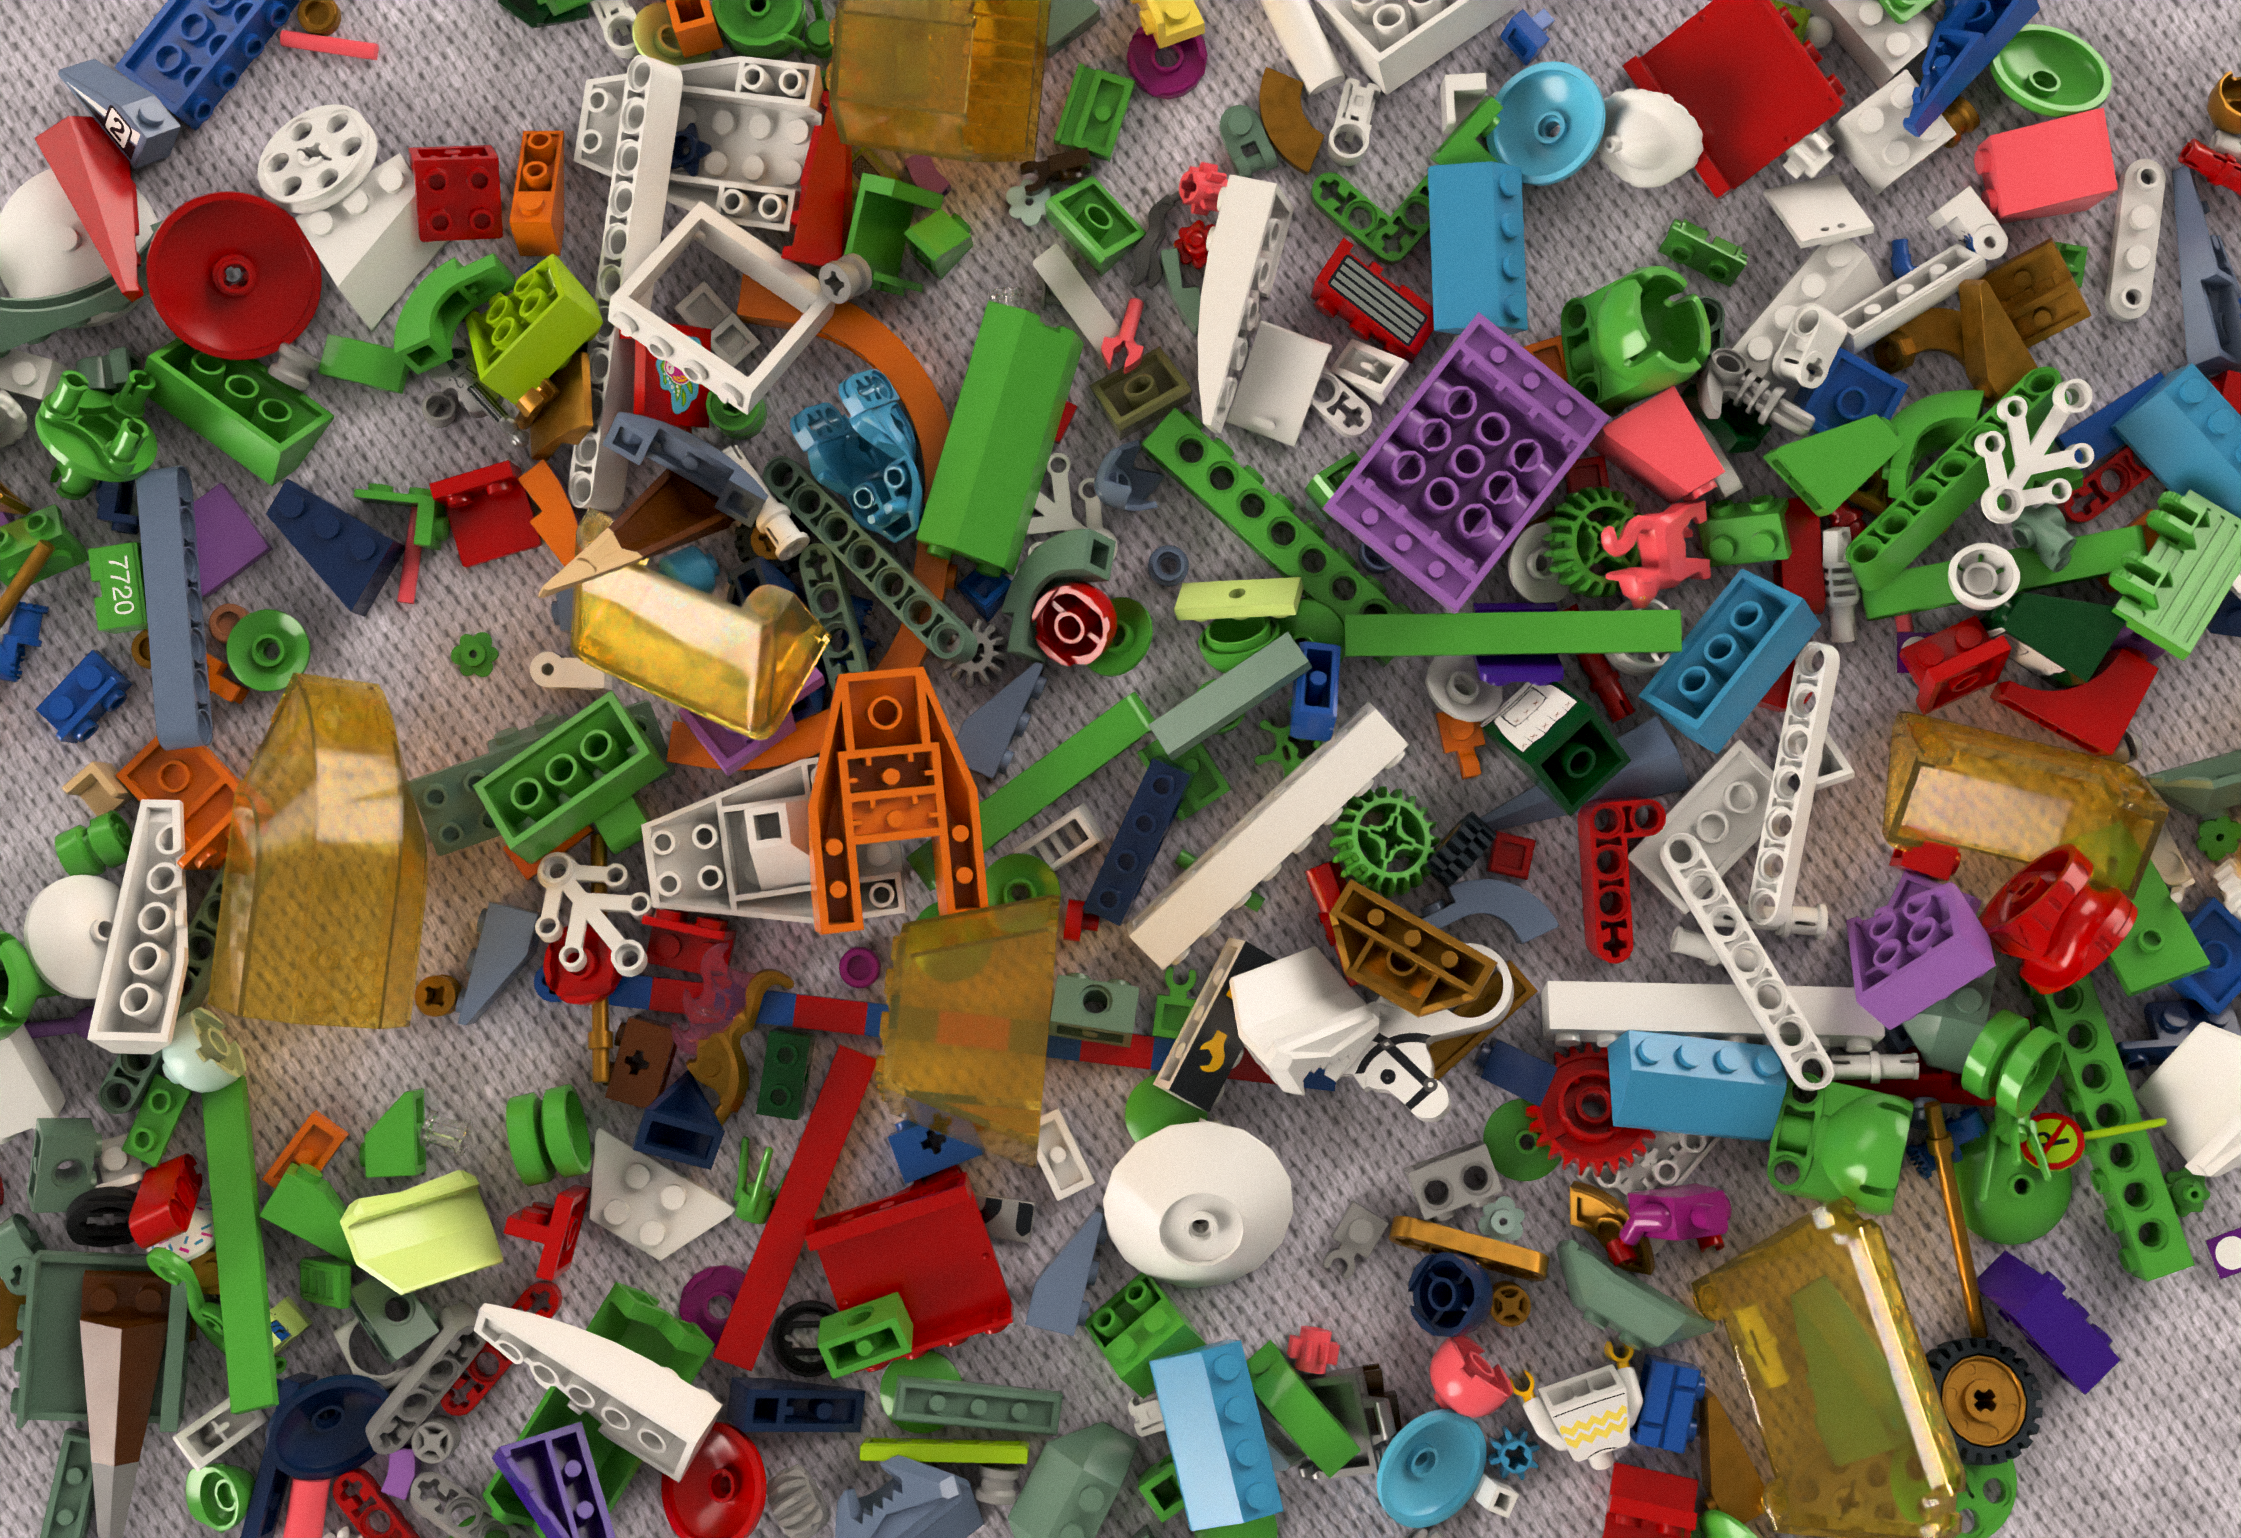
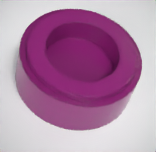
[839,947,881,988]

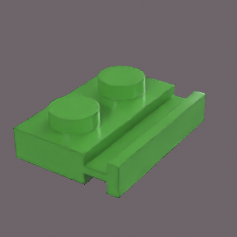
[1054,63,1135,162]
[1137,739,1232,821]

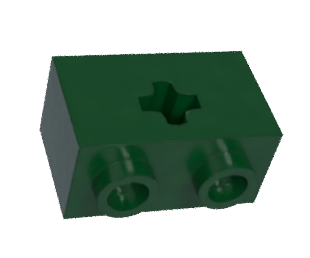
[756,1028,816,1120]

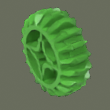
[1541,486,1644,598]
[1328,786,1441,898]

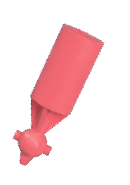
[283,1477,331,1538]

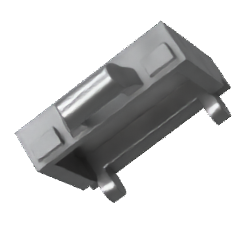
[1298,1366,1397,1481]

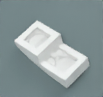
[674,280,761,367]

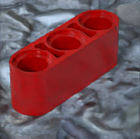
[1773,497,1825,615]
[128,1153,203,1249]

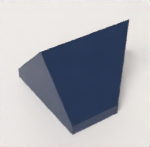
[632,1069,725,1170]

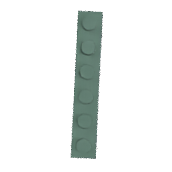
[0,220,164,359]

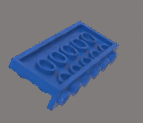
[114,0,301,131]

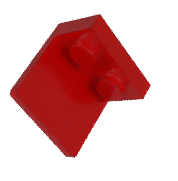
[408,145,503,242]
[429,460,542,568]
[641,908,737,979]

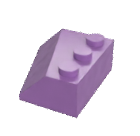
[1846,881,1996,1030]

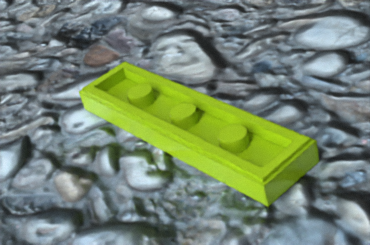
[860,1437,1029,1464]

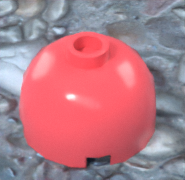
[1429,1335,1513,1418]

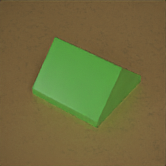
[1045,175,1146,277]

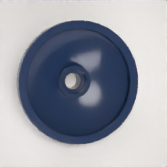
[265,1374,396,1480]

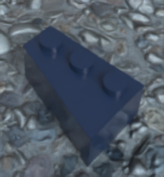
[266,479,405,617]

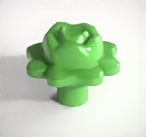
[2165,1167,2210,1217]

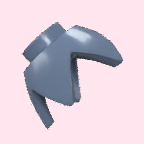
[1094,440,1165,512]

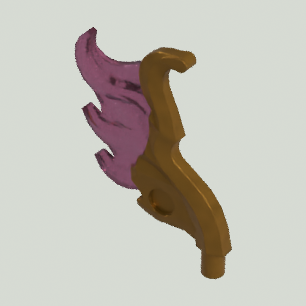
[671,942,794,1126]

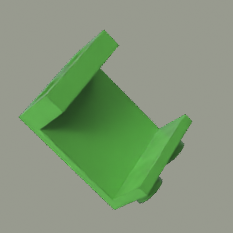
[844,172,944,296]

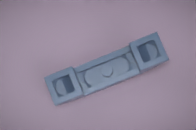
[602,412,768,528]

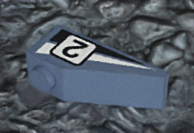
[58,59,181,169]

